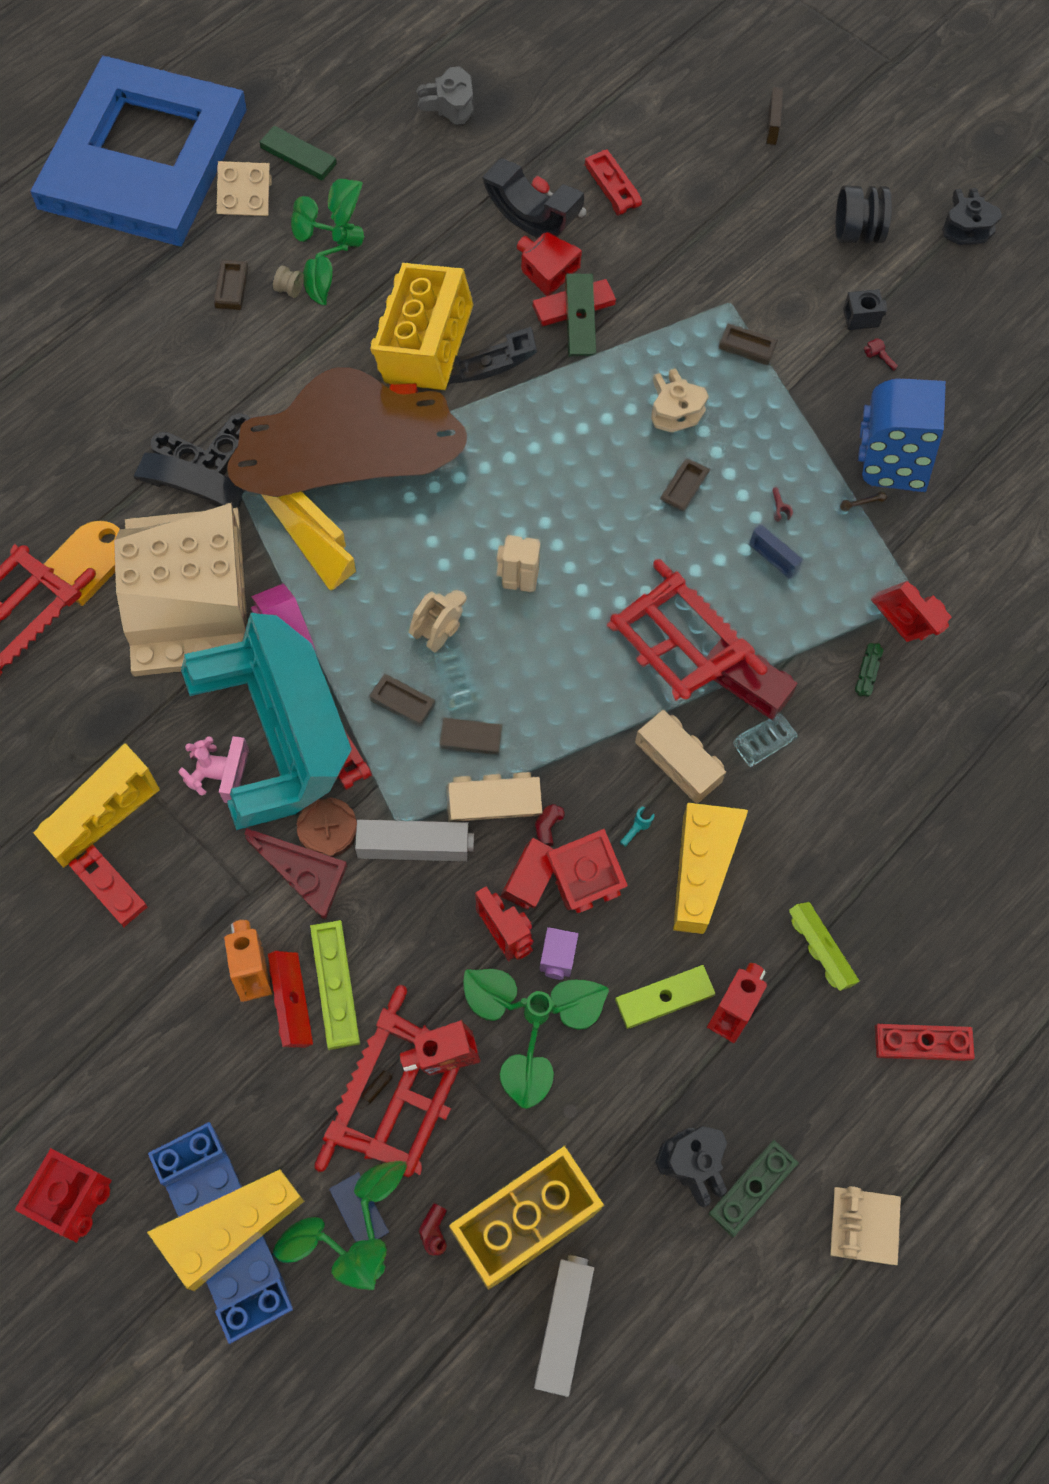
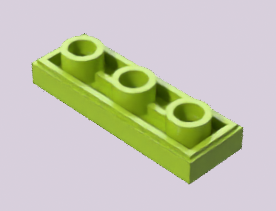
[789,902,860,991]
[615,965,716,1029]

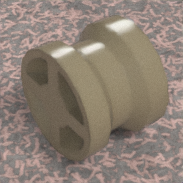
[273,265,304,298]

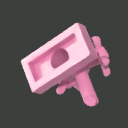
[179,736,249,803]

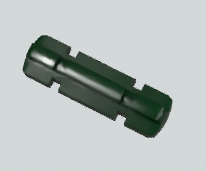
[855,643,883,697]

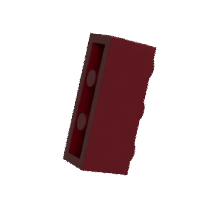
[706,638,798,721]

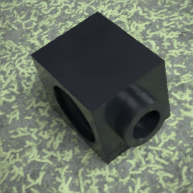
[843,289,887,330]

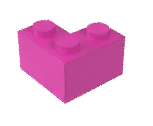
[250,583,316,650]

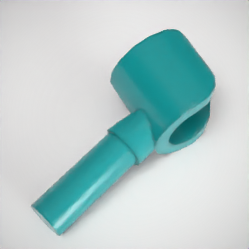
[620,806,654,847]

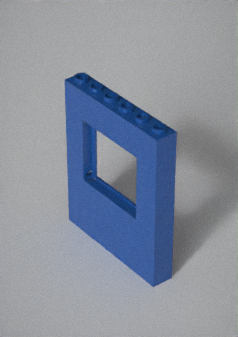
[30,56,247,247]

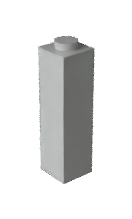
[355,820,474,862]
[534,1255,594,1397]

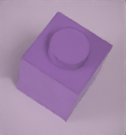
[540,927,579,979]

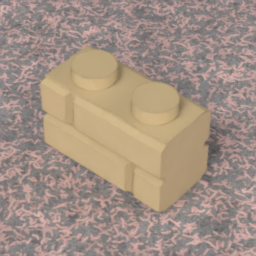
[497,535,541,592]

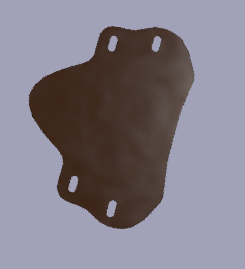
[227,367,467,497]

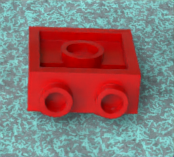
[870,581,952,642]
[546,829,628,913]
[475,886,534,961]
[15,1148,112,1243]

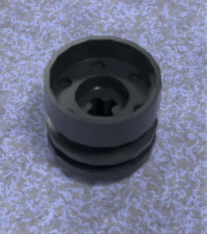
[835,186,892,243]

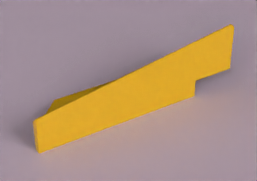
[261,491,356,590]

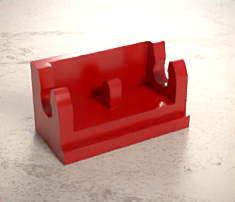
[500,838,553,910]

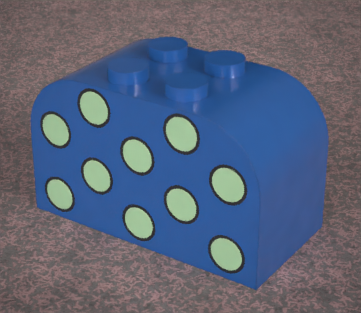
[858,379,946,492]

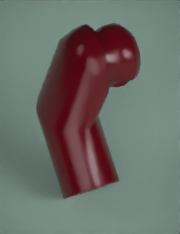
[535,804,565,847]
[419,1203,447,1256]

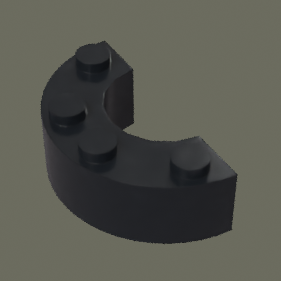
[482,158,584,238]

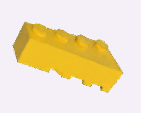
[33,743,160,868]
[673,803,748,934]
[147,1170,304,1291]

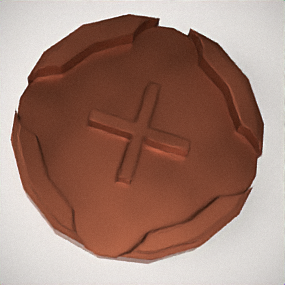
[297,798,357,857]

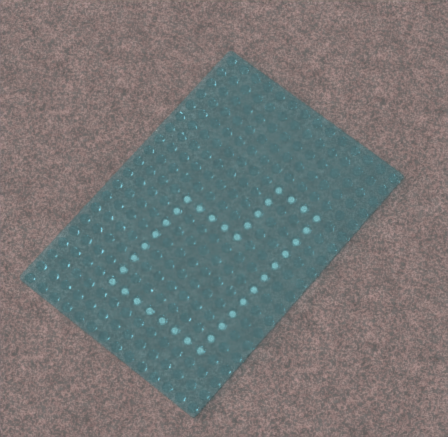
[242,303,910,821]

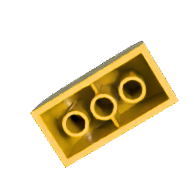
[449,1146,604,1289]

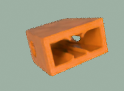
[224,920,272,1002]

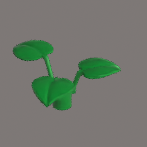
[291,179,364,305]
[463,969,609,1109]
[272,1161,407,1290]

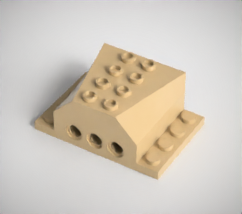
[114,503,247,676]

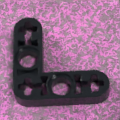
[151,413,254,475]

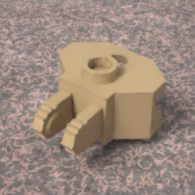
[651,368,709,432]
[408,589,467,653]

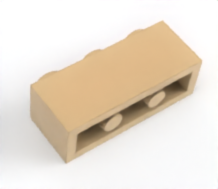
[635,709,726,804]
[446,772,542,822]

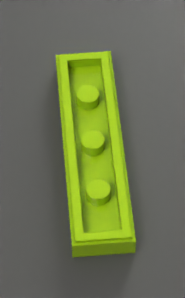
[310,920,360,1050]

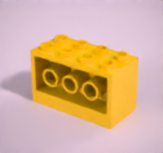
[371,263,474,390]

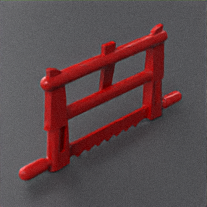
[0,544,96,675]
[606,559,768,701]
[314,985,460,1177]

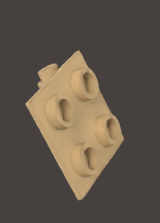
[217,161,272,216]
[830,1187,901,1265]

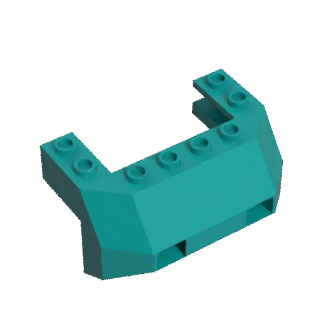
[181,613,352,830]

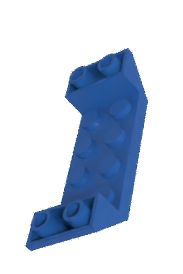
[148,1122,294,1344]

